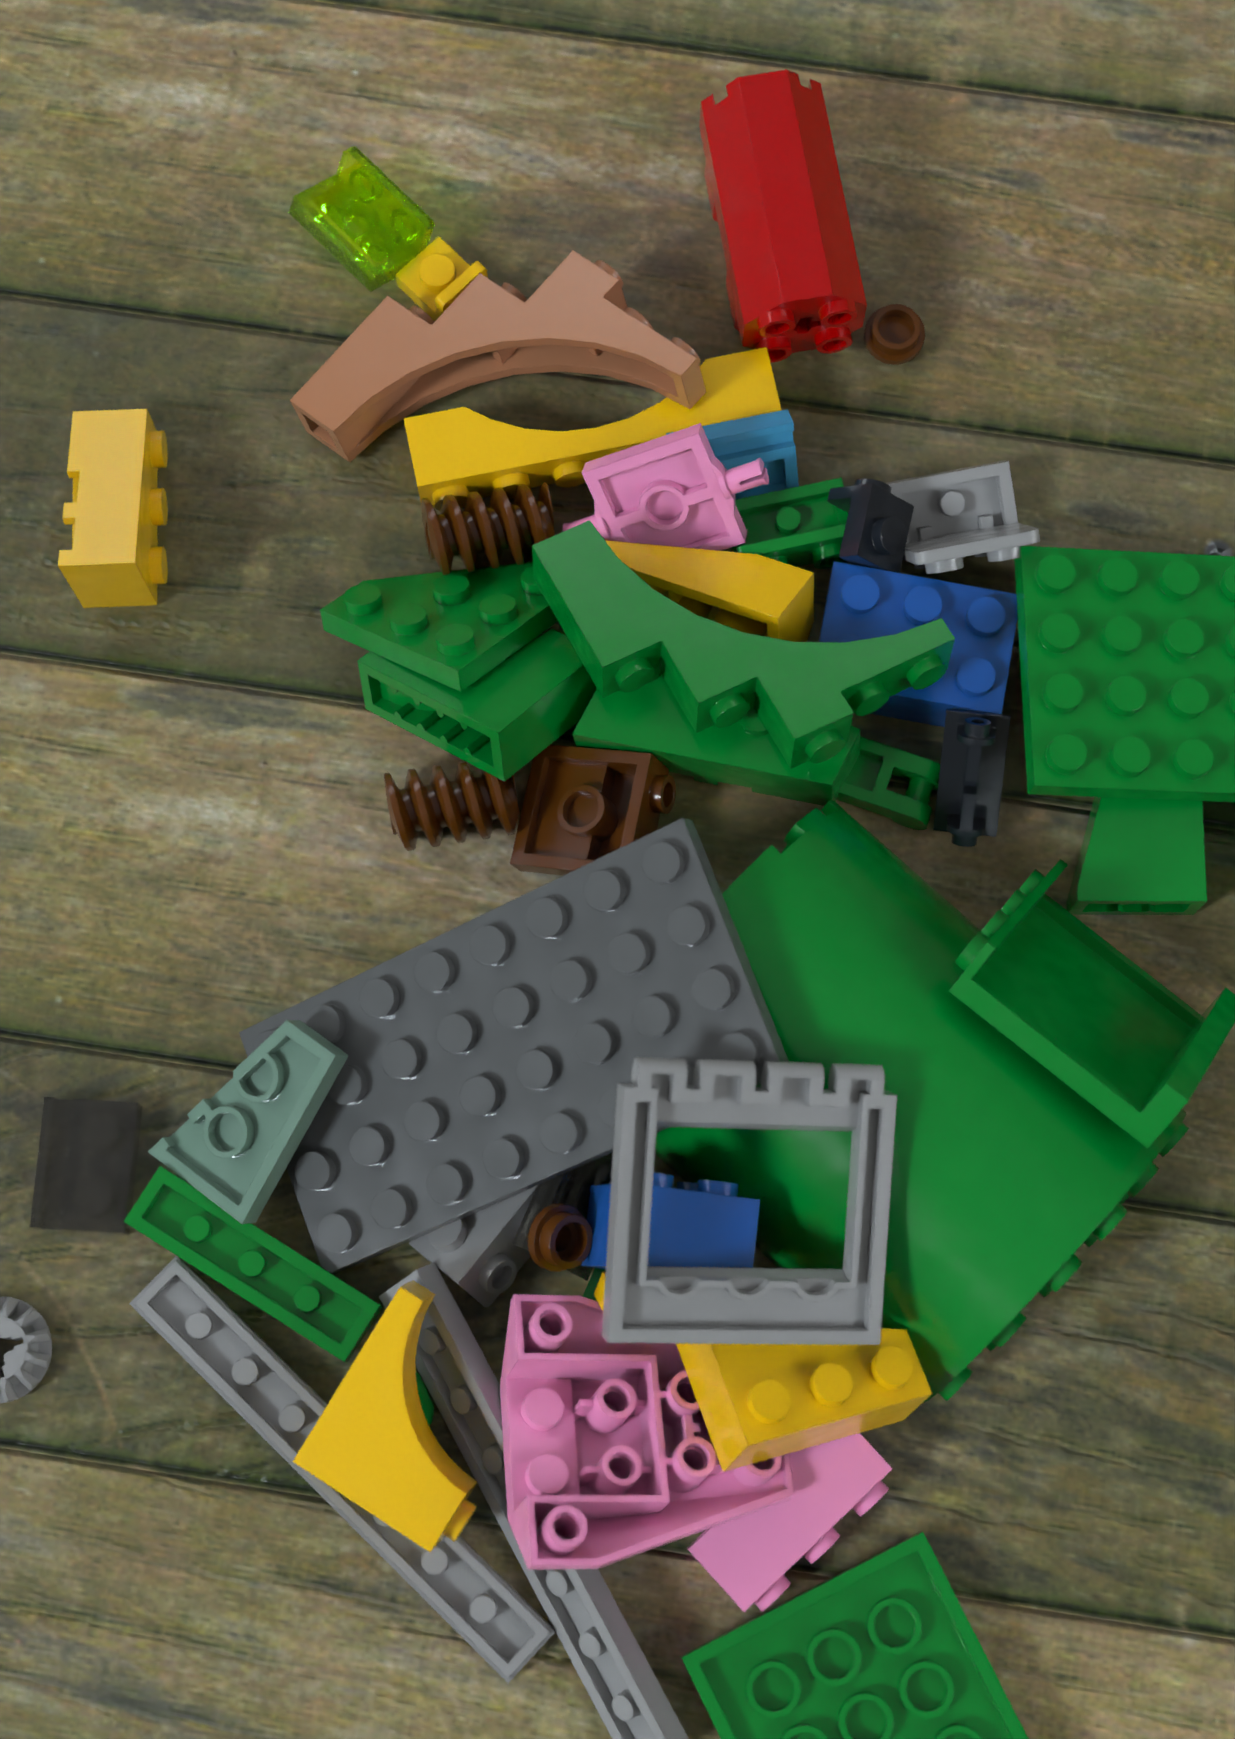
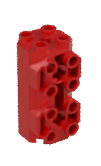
[699,69,867,363]

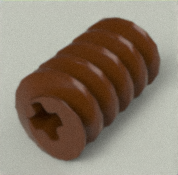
[422,482,555,575]
[384,761,520,851]

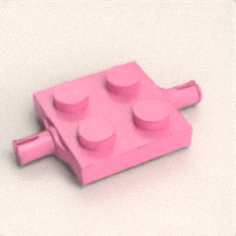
[562,423,769,551]

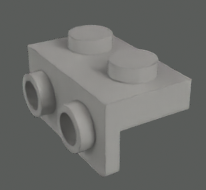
[409,1182,568,1307]

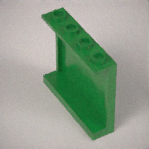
[949,859,1235,1149]

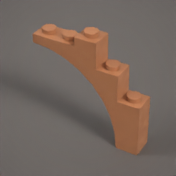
[290,250,706,462]

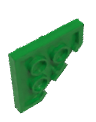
[320,562,558,692]

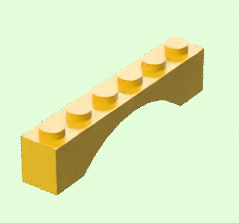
[403,347,782,511]

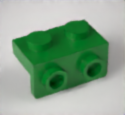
[729,477,848,569]

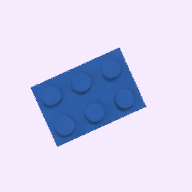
[818,561,1018,727]

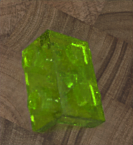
[289,146,434,292]

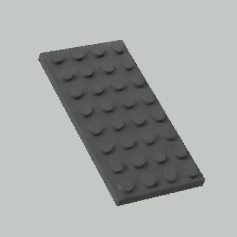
[239,818,789,1274]

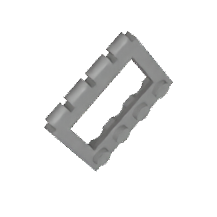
[602,1057,897,1345]

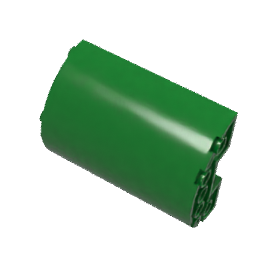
[655,800,1189,1403]

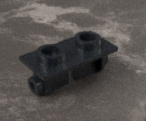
[933,709,1011,847]

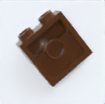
[510,745,676,876]

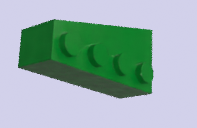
[572,672,860,806]

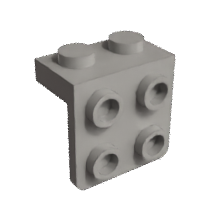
[886,460,1040,574]

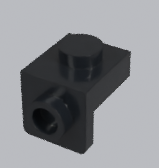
[827,479,914,573]

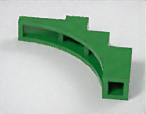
[532,520,955,769]

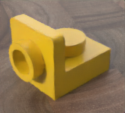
[395,236,488,321]

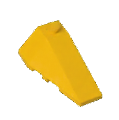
[605,540,814,642]

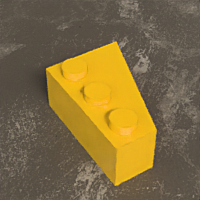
[58,409,168,608]
[676,1328,932,1472]

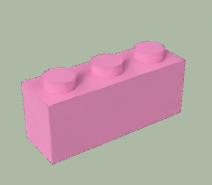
[687,1433,893,1612]

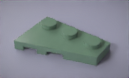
[148,1020,349,1224]

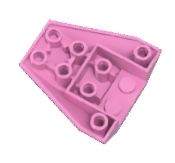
[500,1294,794,1570]

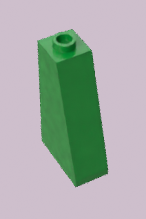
[1066,797,1207,915]

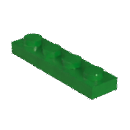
[123,1166,383,1363]

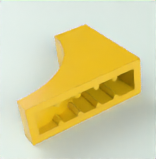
[293,1280,477,1552]

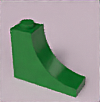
[357,629,597,782]

